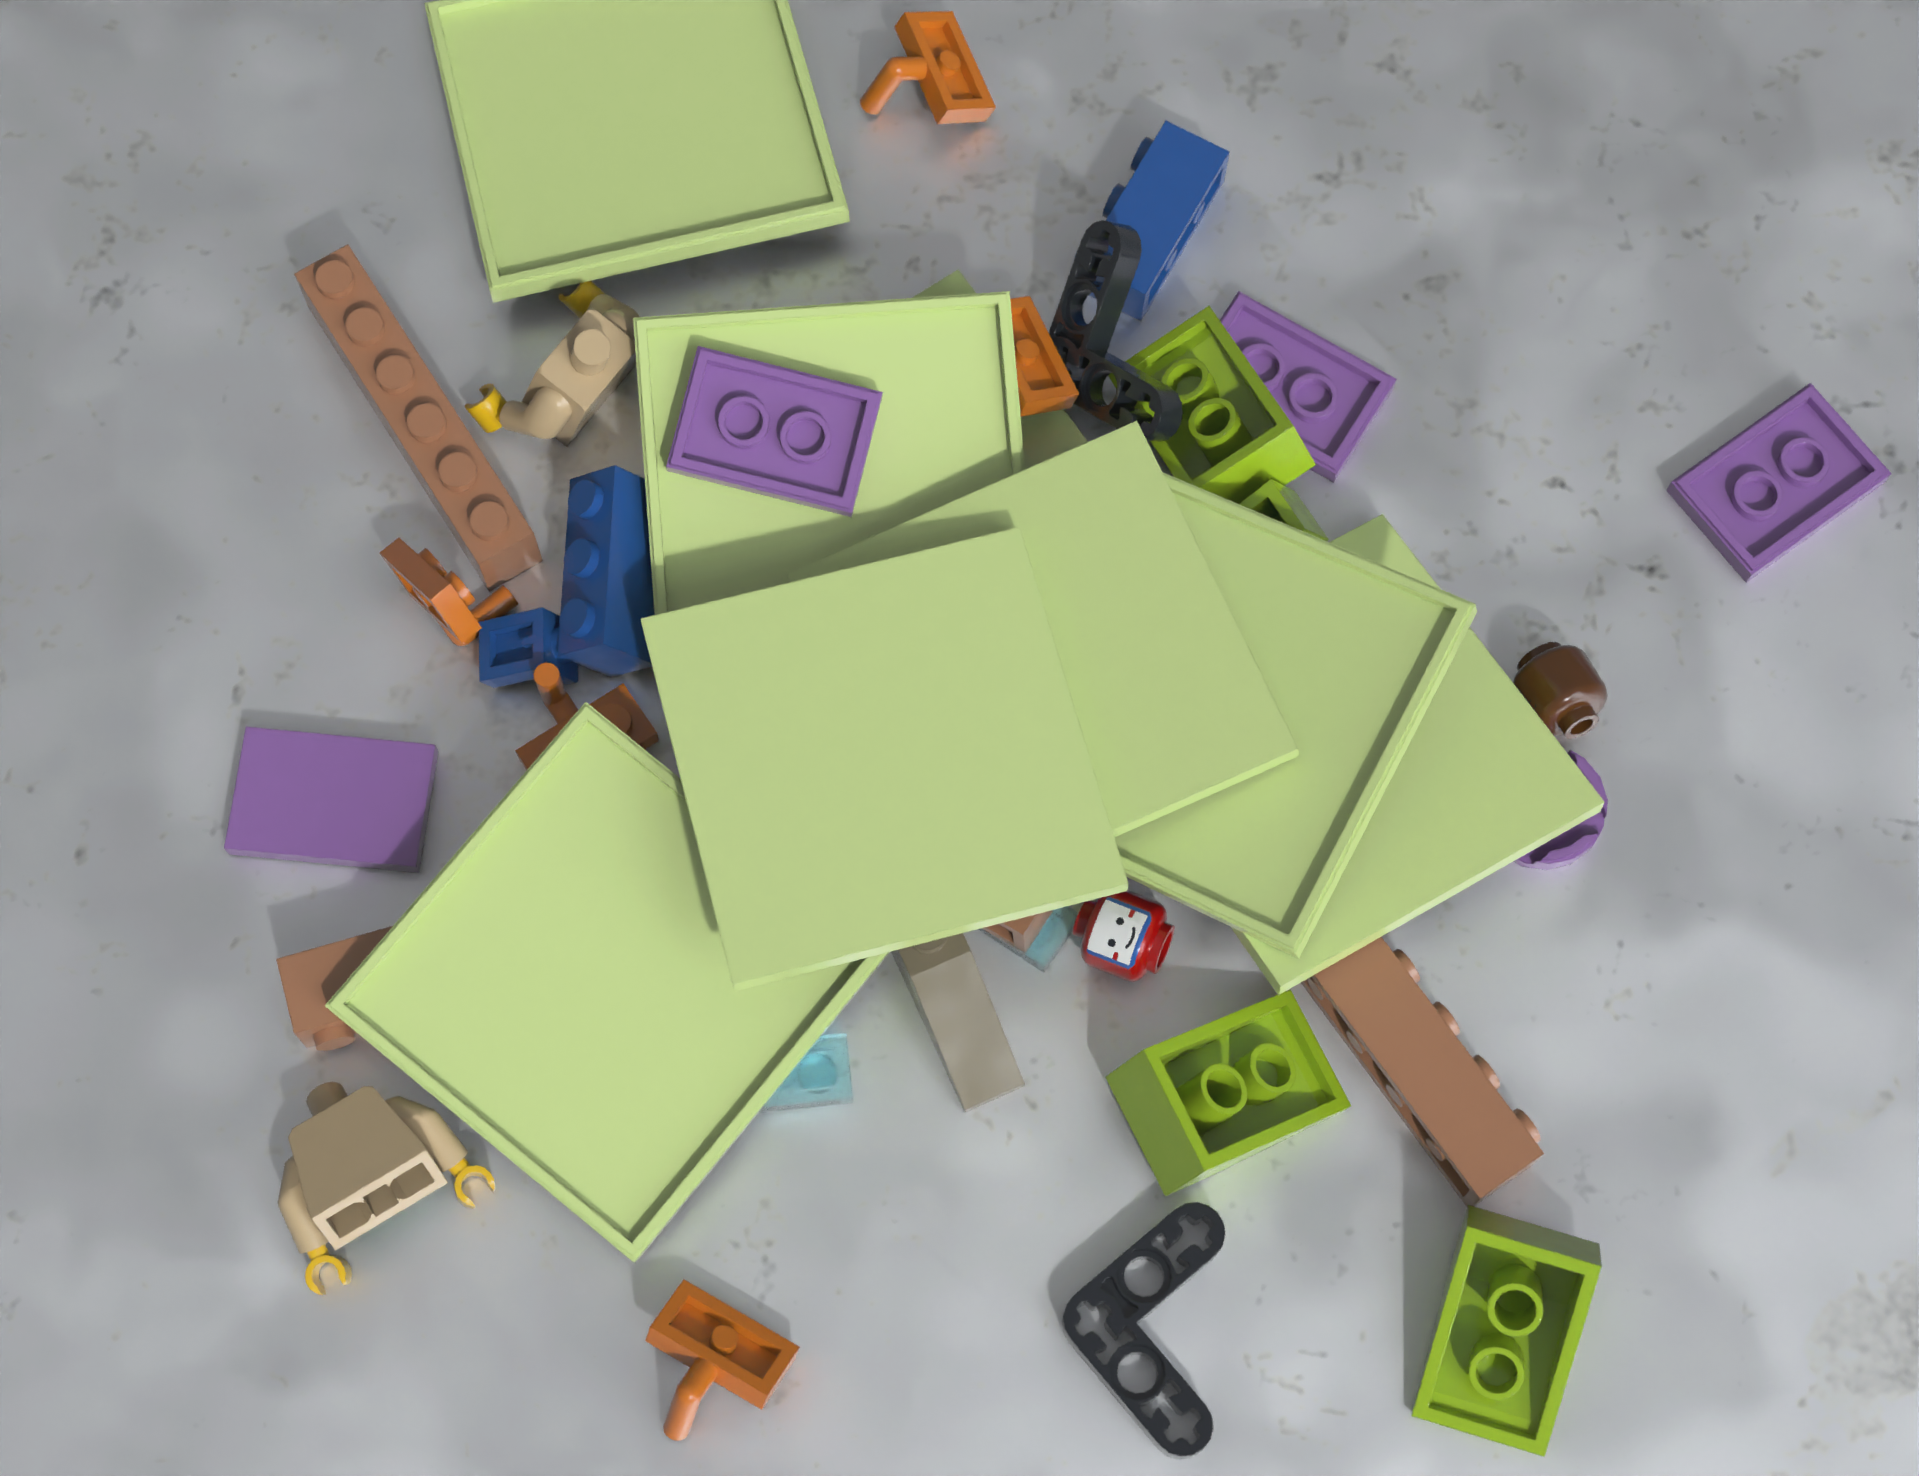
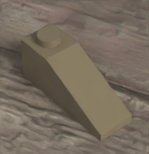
[891,933,1025,1113]

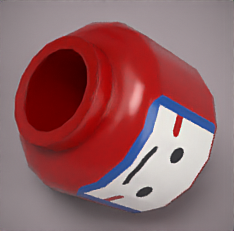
[1073,890,1175,982]

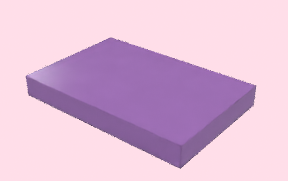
[1220,291,1397,483]
[666,346,883,517]
[1666,383,1892,583]
[224,727,439,873]

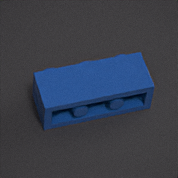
[1074,120,1230,321]
[557,465,655,677]

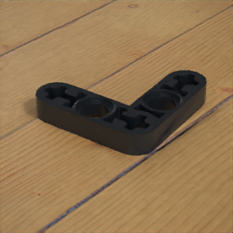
[1049,220,1183,442]
[1062,1202,1225,1460]

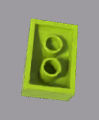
[1108,306,1316,504]
[1105,989,1351,1196]
[1412,1205,1602,1457]

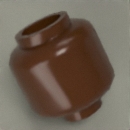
[1513,642,1608,739]

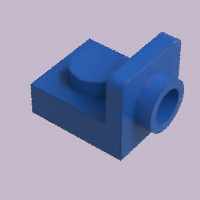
[479,607,578,688]

